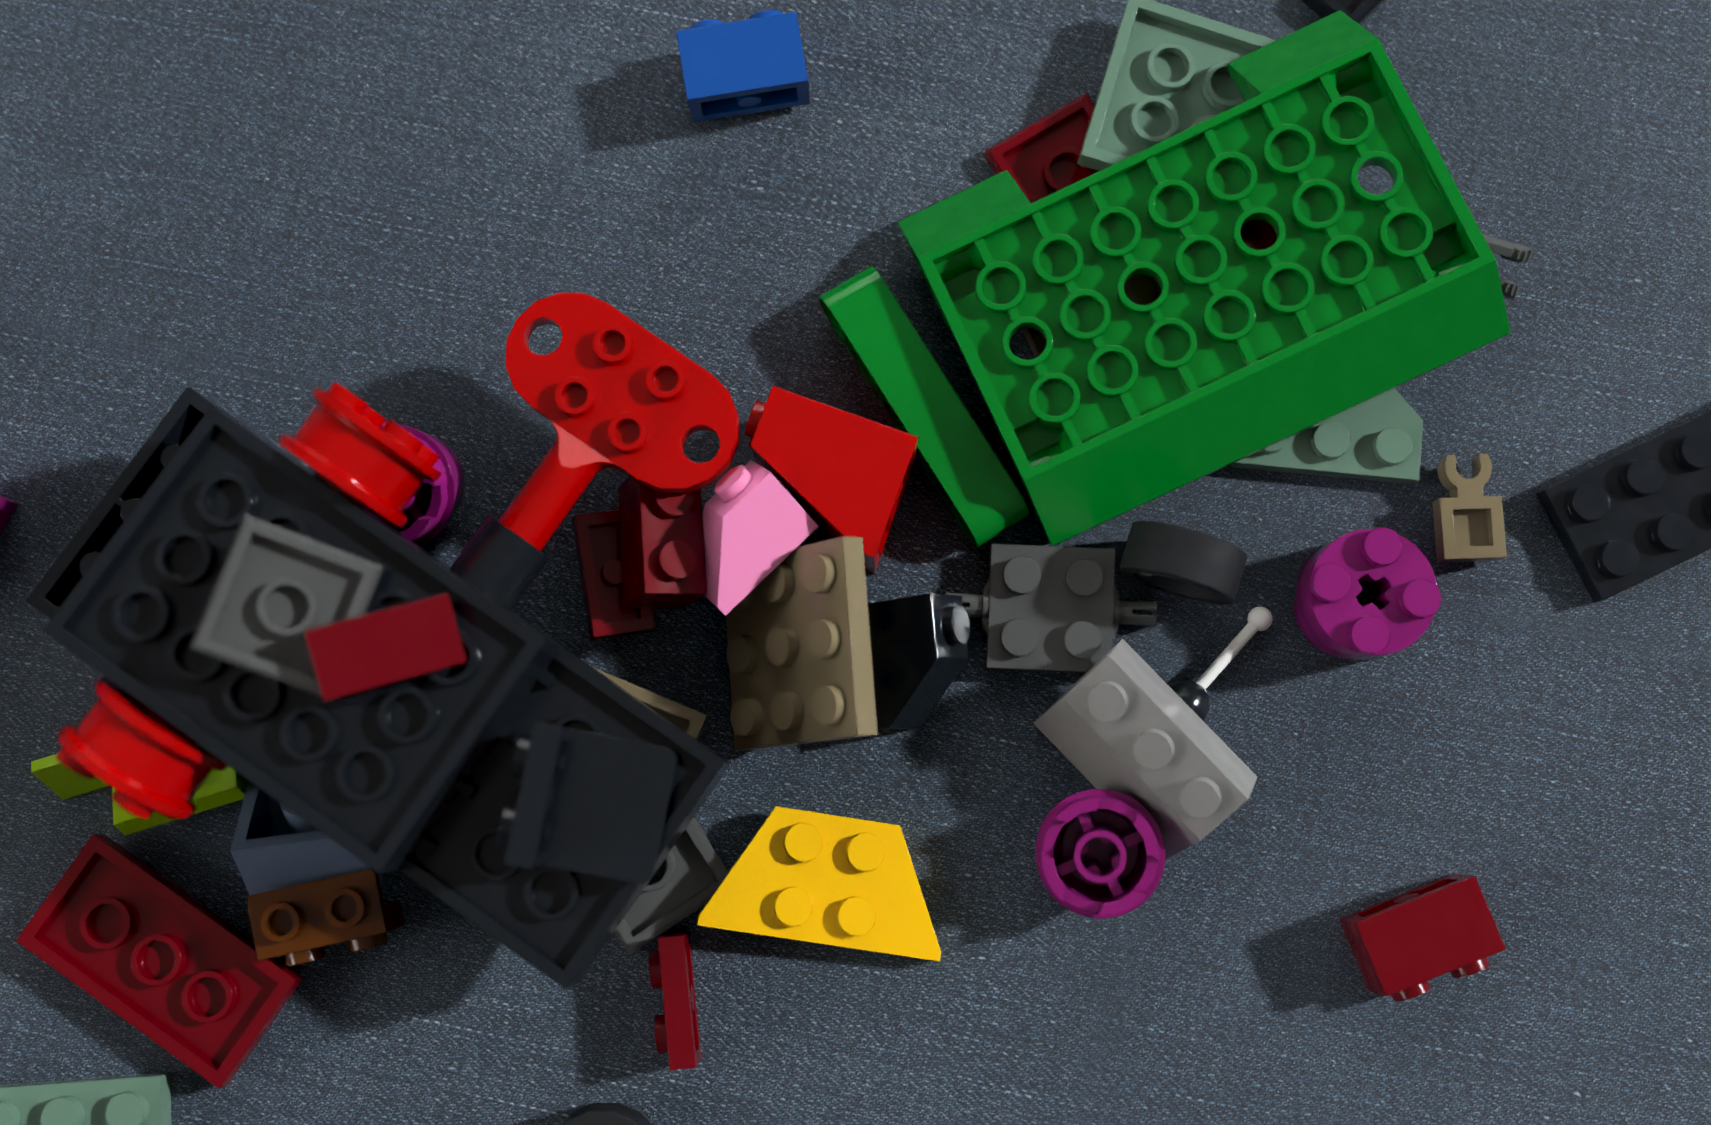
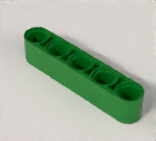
[818,265,1030,548]

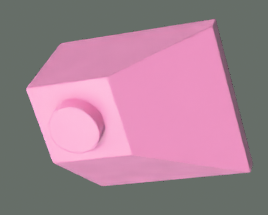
[702,460,819,616]

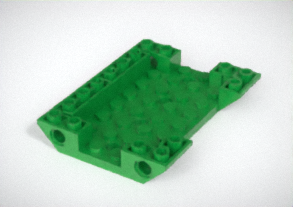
[898,10,1511,546]

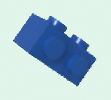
[676,10,810,123]

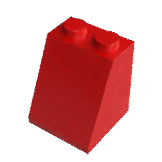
[745,386,918,574]

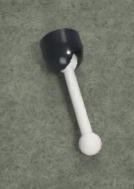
[1169,606,1273,721]

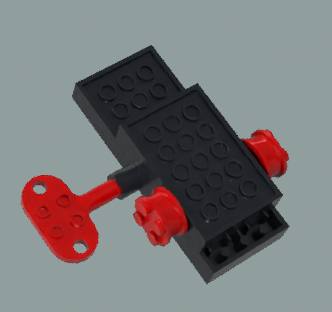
[26,293,740,990]

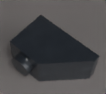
[868,593,970,730]

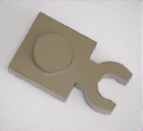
[1432,453,1507,563]

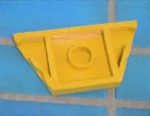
[696,806,941,962]

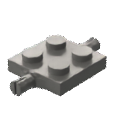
[945,544,1157,673]

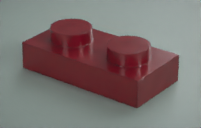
[572,510,655,641]
[649,931,702,1071]

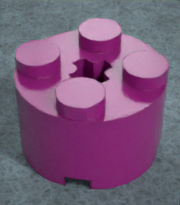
[1293,528,1441,661]

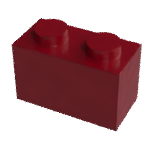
[618,476,707,609]
[1339,873,1506,1002]

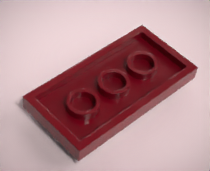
[16,834,304,1089]

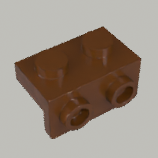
[247,868,405,966]

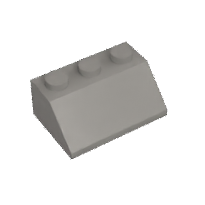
[1034,639,1257,860]

